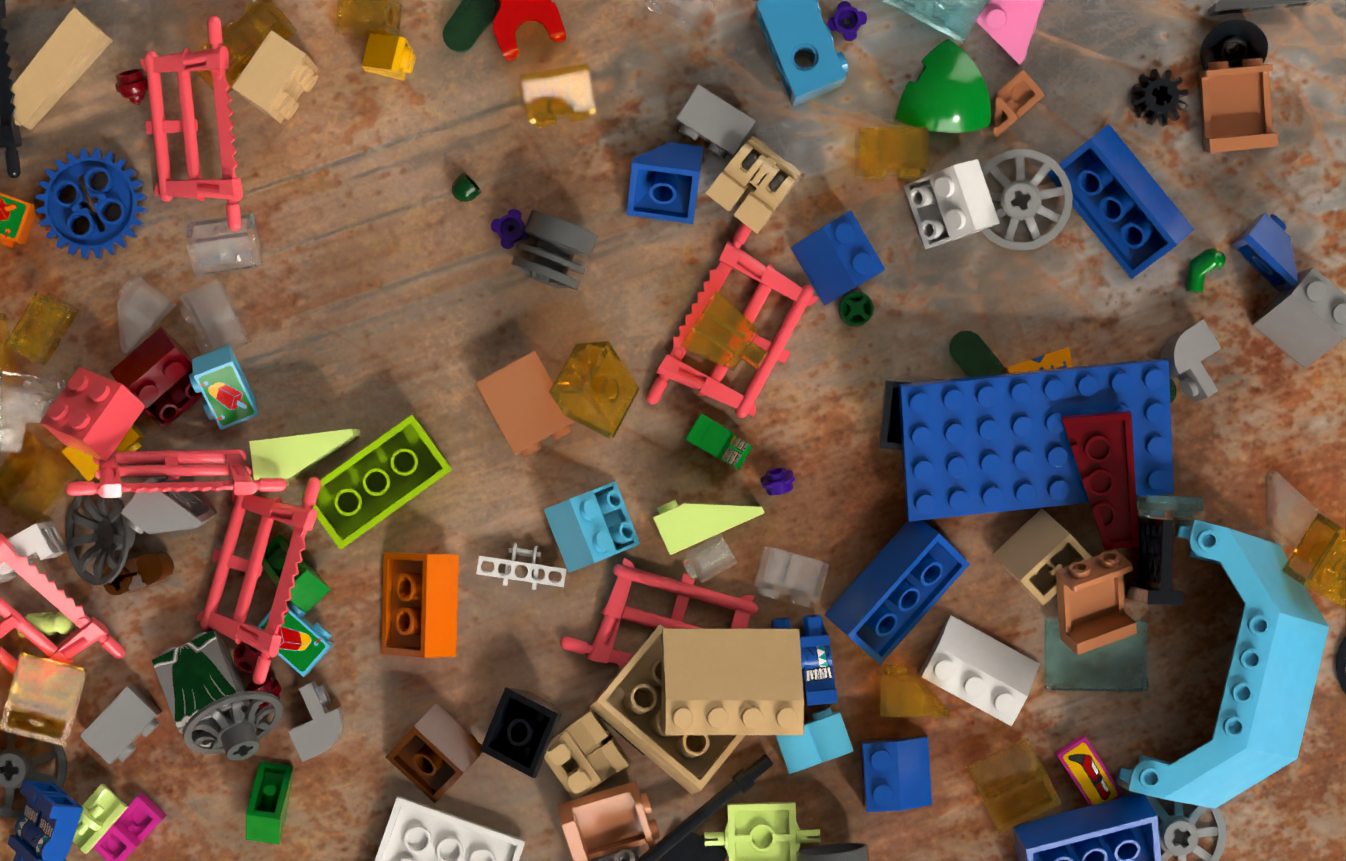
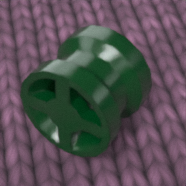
[838,292,874,327]

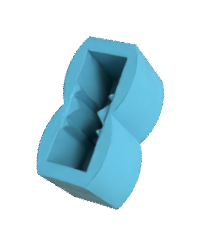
[775,707,854,774]

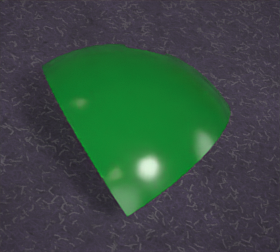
[895,39,991,133]

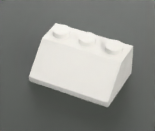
[918,615,1040,726]

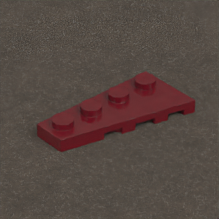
[1061,410,1139,550]

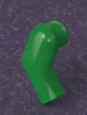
[1186,248,1226,293]

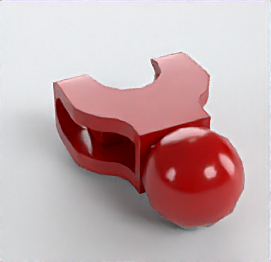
[493,0,566,62]

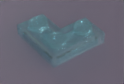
[1136,495,1204,517]

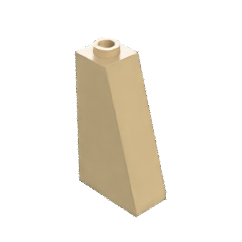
[11,7,113,130]

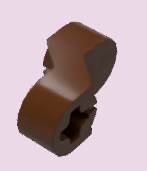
[103,551,174,596]

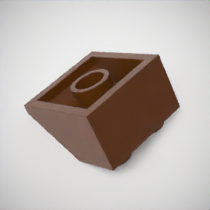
[386,703,483,803]

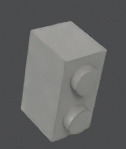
[676,84,756,159]
[80,684,162,764]

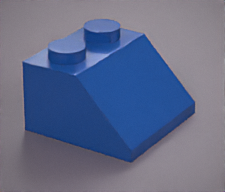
[791,211,886,306]
[860,736,932,813]

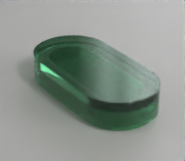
[443,0,496,53]
[949,330,1005,377]

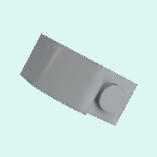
[1160,319,1221,403]
[288,681,345,762]

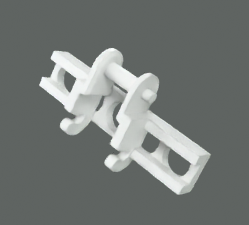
[476,542,567,590]

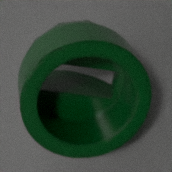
[452,172,481,202]

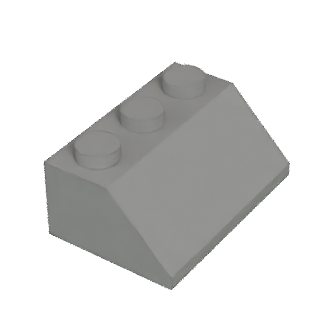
[121,477,217,534]

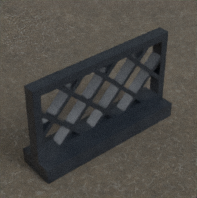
[1125,518,1183,606]

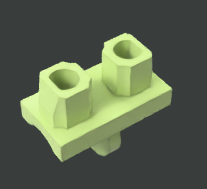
[73,784,128,854]

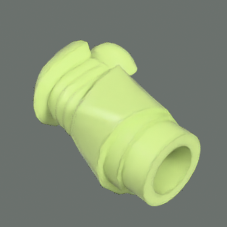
[17,611,75,638]

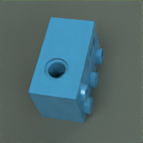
[754,0,849,107]

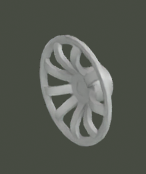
[981,149,1073,251]
[1145,795,1226,861]

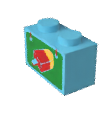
[189,345,259,430]
[257,601,334,677]

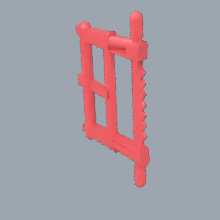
[140,15,243,231]
[646,222,819,418]
[65,449,287,498]
[196,477,321,685]
[0,534,126,694]
[560,558,758,669]

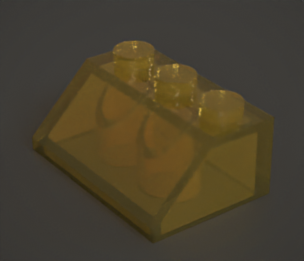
[196,0,298,93]

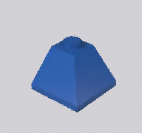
[626,142,703,224]
[1231,213,1298,292]

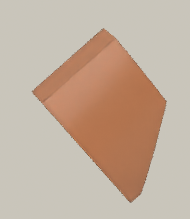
[993,70,1046,137]

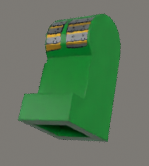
[684,413,753,470]

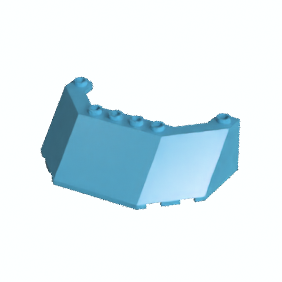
[1115,520,1329,808]

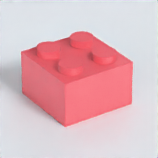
[40,367,146,462]

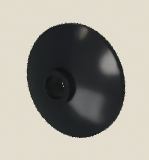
[1200,20,1268,70]

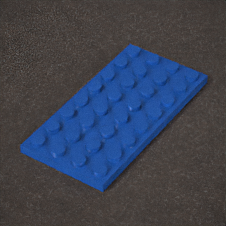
[898,358,1174,522]

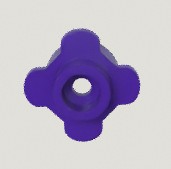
[827,1,867,41]
[491,209,530,249]
[760,468,795,495]

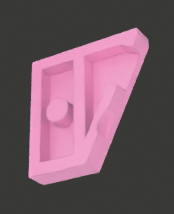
[974,0,1045,65]

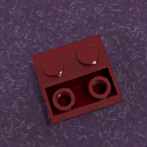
[110,327,203,429]

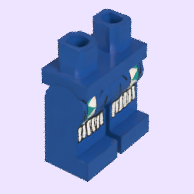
[770,614,838,706]
[8,780,83,861]

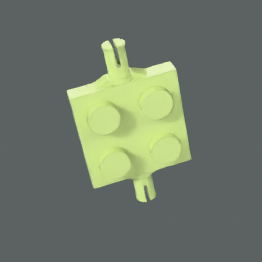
[704,802,821,861]

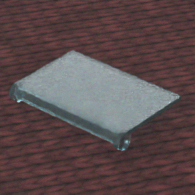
[1045,620,1149,691]

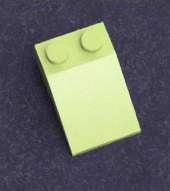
[249,429,361,486]
[653,499,765,555]

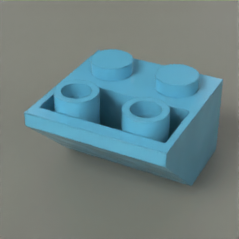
[544,481,640,573]

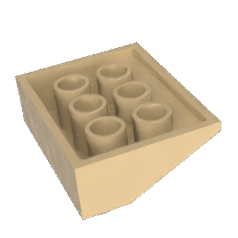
[589,624,745,795]
[661,628,804,735]

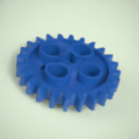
[35,148,148,259]

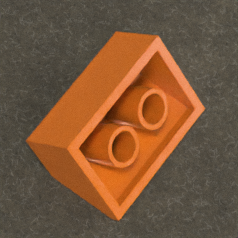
[381,552,459,658]

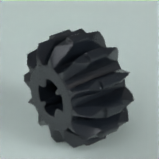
[1130,69,1188,127]

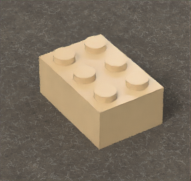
[232,30,319,124]

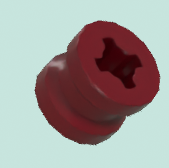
[233,642,271,674]

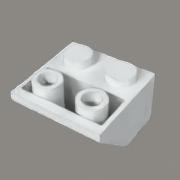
[904,159,1000,250]

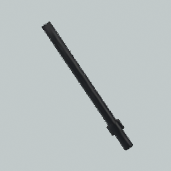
[636,754,773,861]

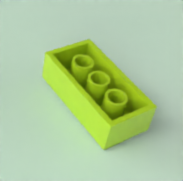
[300,414,452,550]

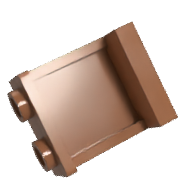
[1198,58,1278,153]
[475,350,576,457]
[1056,549,1137,655]
[557,781,661,861]

